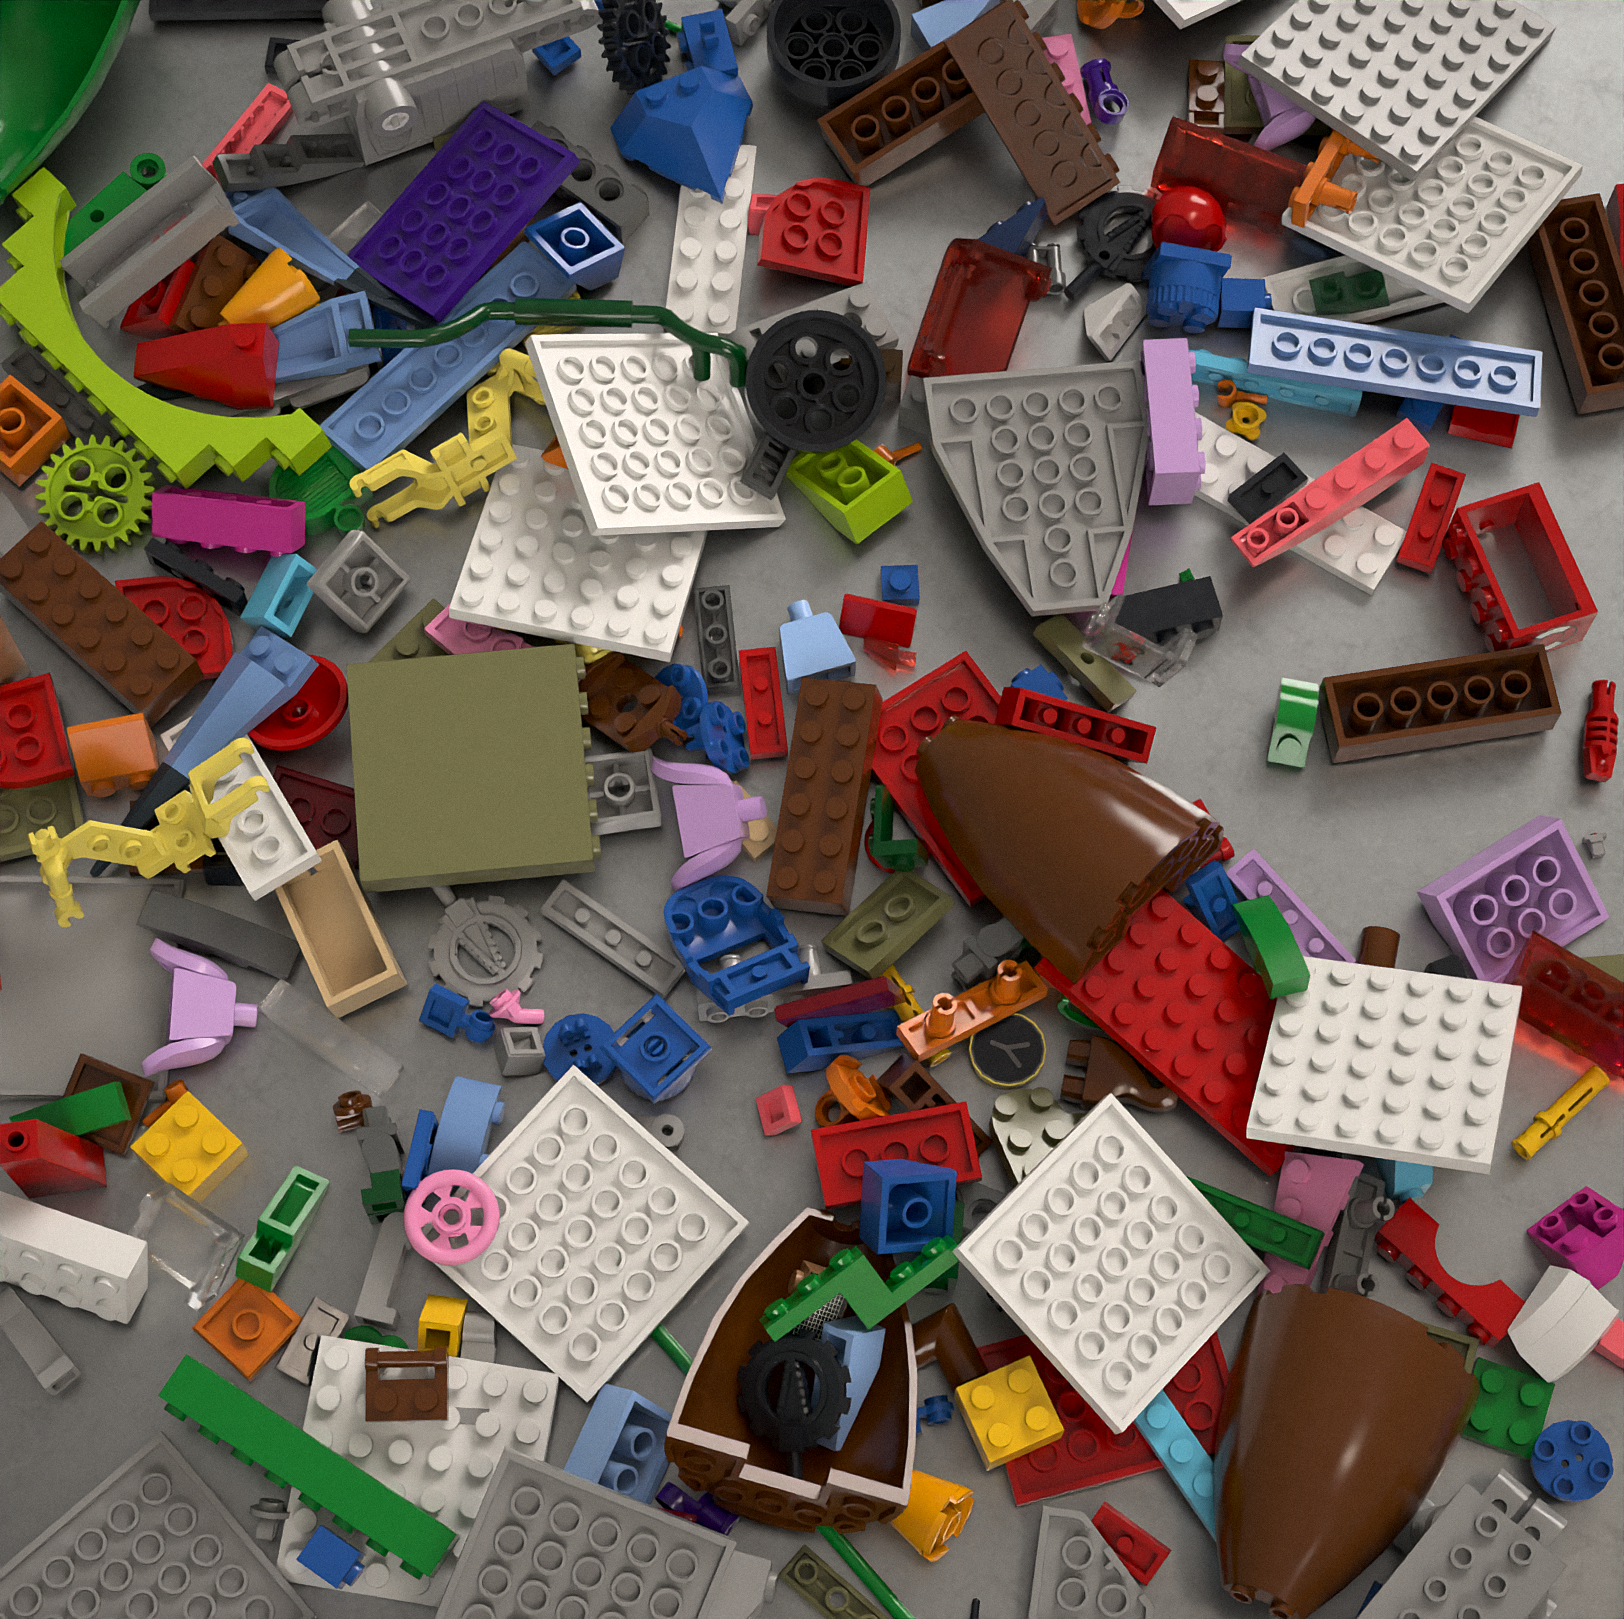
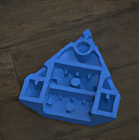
[610,66,753,204]

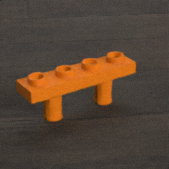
[1288,128,1381,228]
[896,960,1048,1062]

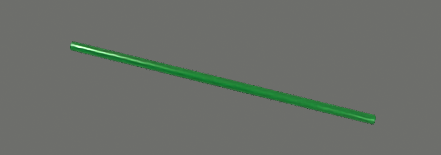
[650,1323,916,1619]

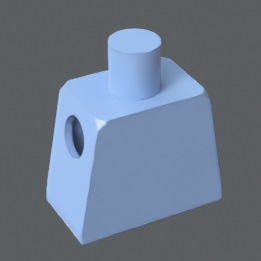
[779,600,856,694]

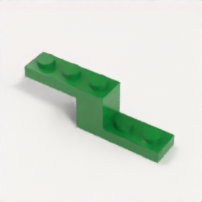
[759,1234,959,1342]

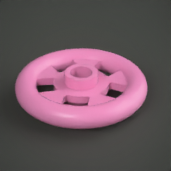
[403,1169,500,1265]

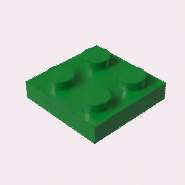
[1461,1357,1555,1462]

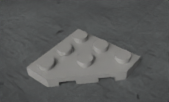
[1028,1505,1155,1619]

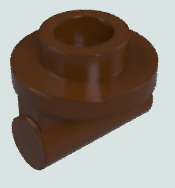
[333,1090,373,1133]

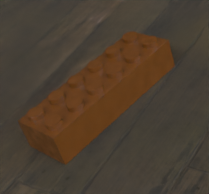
[817,34,984,186]
[1527,193,1624,414]
[0,521,204,728]
[1318,644,1562,763]
[766,677,883,916]

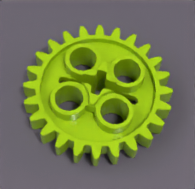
[35,434,157,555]

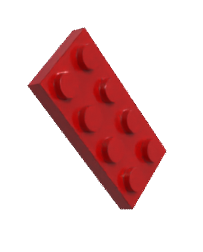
[811,1101,982,1210]

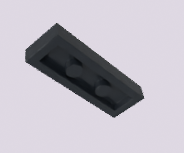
[144,537,248,617]

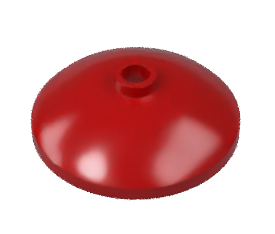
[247,654,349,751]

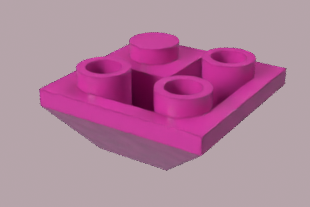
[1526,1186,1624,1290]

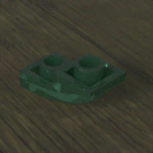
[1309,269,1390,315]

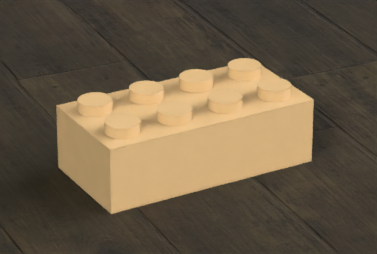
[275,840,408,1018]

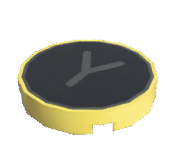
[968,1013,1047,1090]

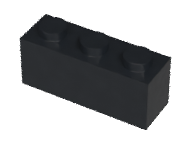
[1100,576,1223,655]

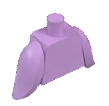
[1223,43,1316,157]
[651,756,767,892]
[141,938,257,1078]

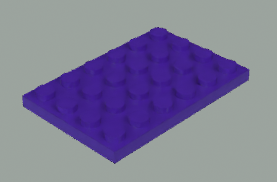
[347,101,580,324]

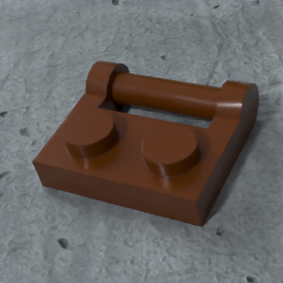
[365,1346,449,1423]

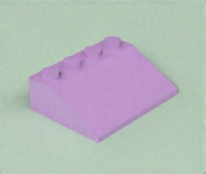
[1417,815,1610,984]

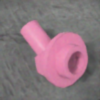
[489,988,544,1025]

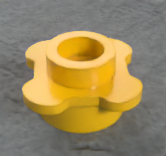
[1225,401,1267,440]

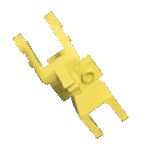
[349,348,546,528]
[27,738,270,927]

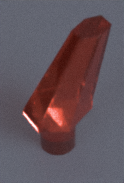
[863,635,917,670]

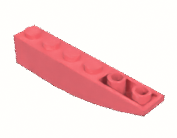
[1230,418,1430,568]

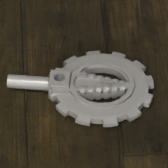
[428,885,543,1008]

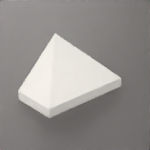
[1083,283,1146,361]

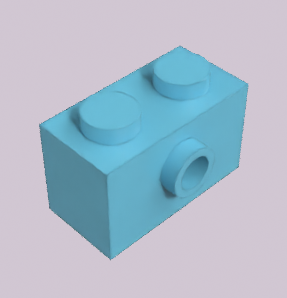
[240,554,318,637]

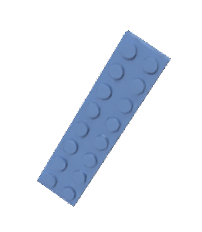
[320,241,576,472]
[1247,308,1543,417]

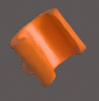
[1217,380,1267,408]
[873,442,922,465]
[142,1079,188,1127]

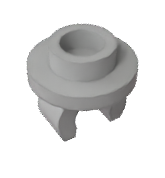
[250,1498,290,1541]

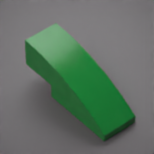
[1232,895,1311,999]
[9,1082,132,1137]
[235,1165,330,1293]

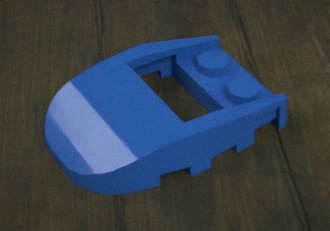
[663,875,810,1016]

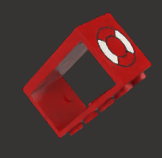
[1442,482,1598,652]

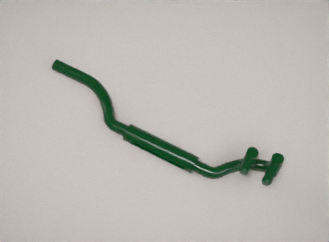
[348,298,748,388]

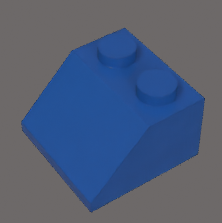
[524,202,625,291]
[859,1159,957,1255]

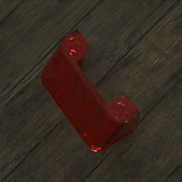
[907,238,1052,379]

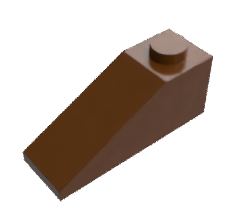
[876,1053,993,1157]

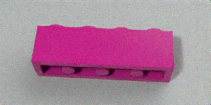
[152,485,305,557]

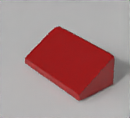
[839,594,917,648]

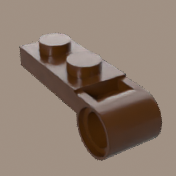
[1185,59,1225,154]

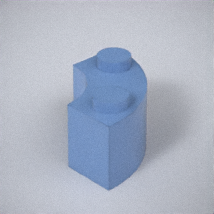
[428,1076,505,1188]

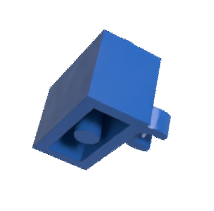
[676,9,738,76]

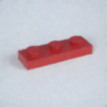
[1396,462,1466,574]
[738,647,788,760]

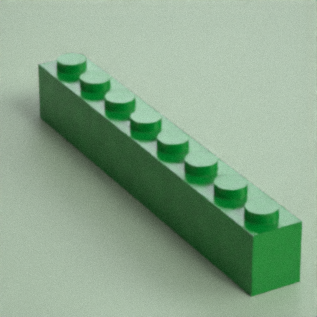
[158,1354,461,1580]

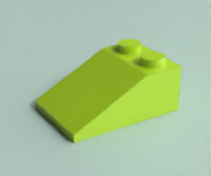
[785,439,913,544]

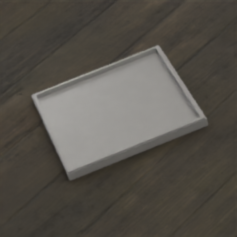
[0,875,185,1103]

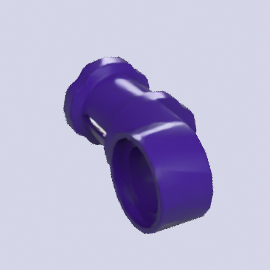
[1080,58,1129,125]
[655,1481,740,1536]

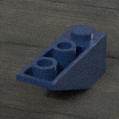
[953,197,1048,302]

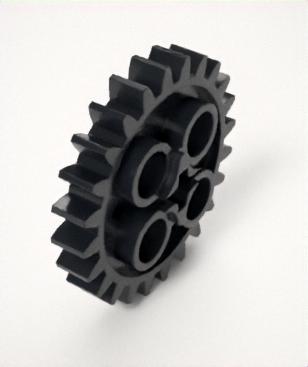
[597,0,671,95]

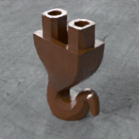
[1060,1035,1178,1113]

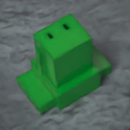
[1179,568,1195,582]

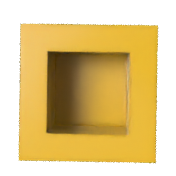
[417,1294,468,1357]

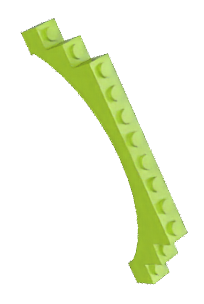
[0,167,332,489]

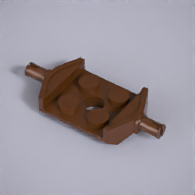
[579,651,687,753]

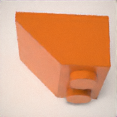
[67,712,160,797]

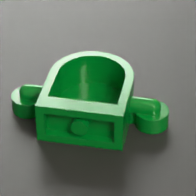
[269,445,373,537]

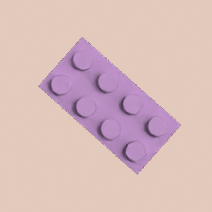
[1139,338,1206,505]

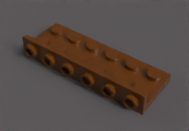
[942,0,1120,226]

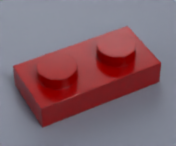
[1091,1501,1172,1586]

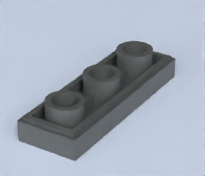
[693,585,741,695]

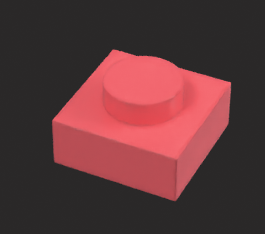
[755,1085,802,1136]

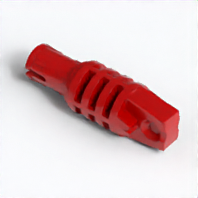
[1582,679,1619,782]

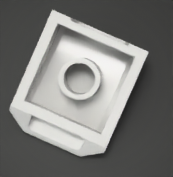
[1508,1265,1619,1383]

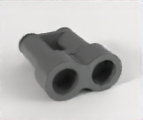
[1023,243,1067,295]

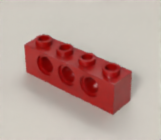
[994,687,1157,764]

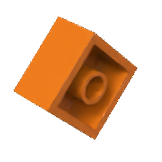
[0,374,71,487]

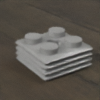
[307,530,411,633]
[585,748,662,836]

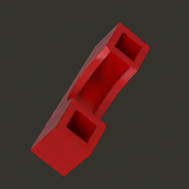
[1374,1197,1525,1349]

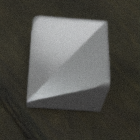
[494,1027,545,1076]

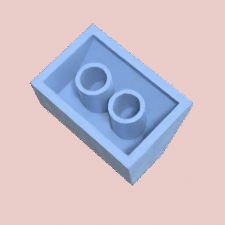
[564,1384,672,1505]

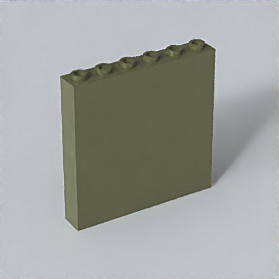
[346,644,601,893]

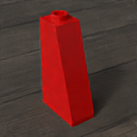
[0,1119,107,1199]

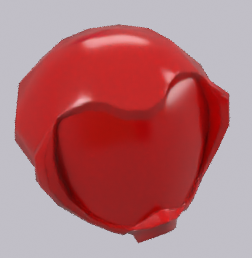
[1151,186,1227,252]

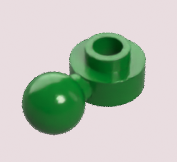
[130,153,168,191]

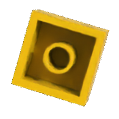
[130,1091,249,1210]
[954,1355,1064,1471]

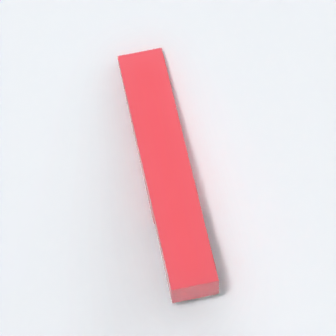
[153,83,293,260]

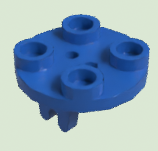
[654,663,708,739]
[685,701,750,775]
[543,1013,617,1086]
[1530,1420,1614,1503]

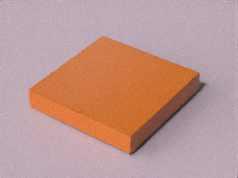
[192,1278,301,1383]

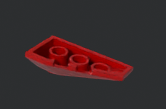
[133,323,279,410]

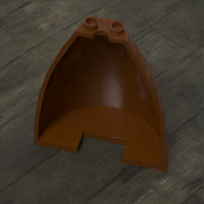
[915,715,1224,984]
[664,1207,918,1534]
[1213,1284,1480,1619]

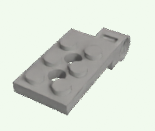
[725,281,899,382]

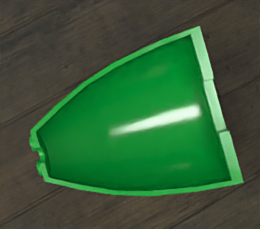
[0,0,141,205]

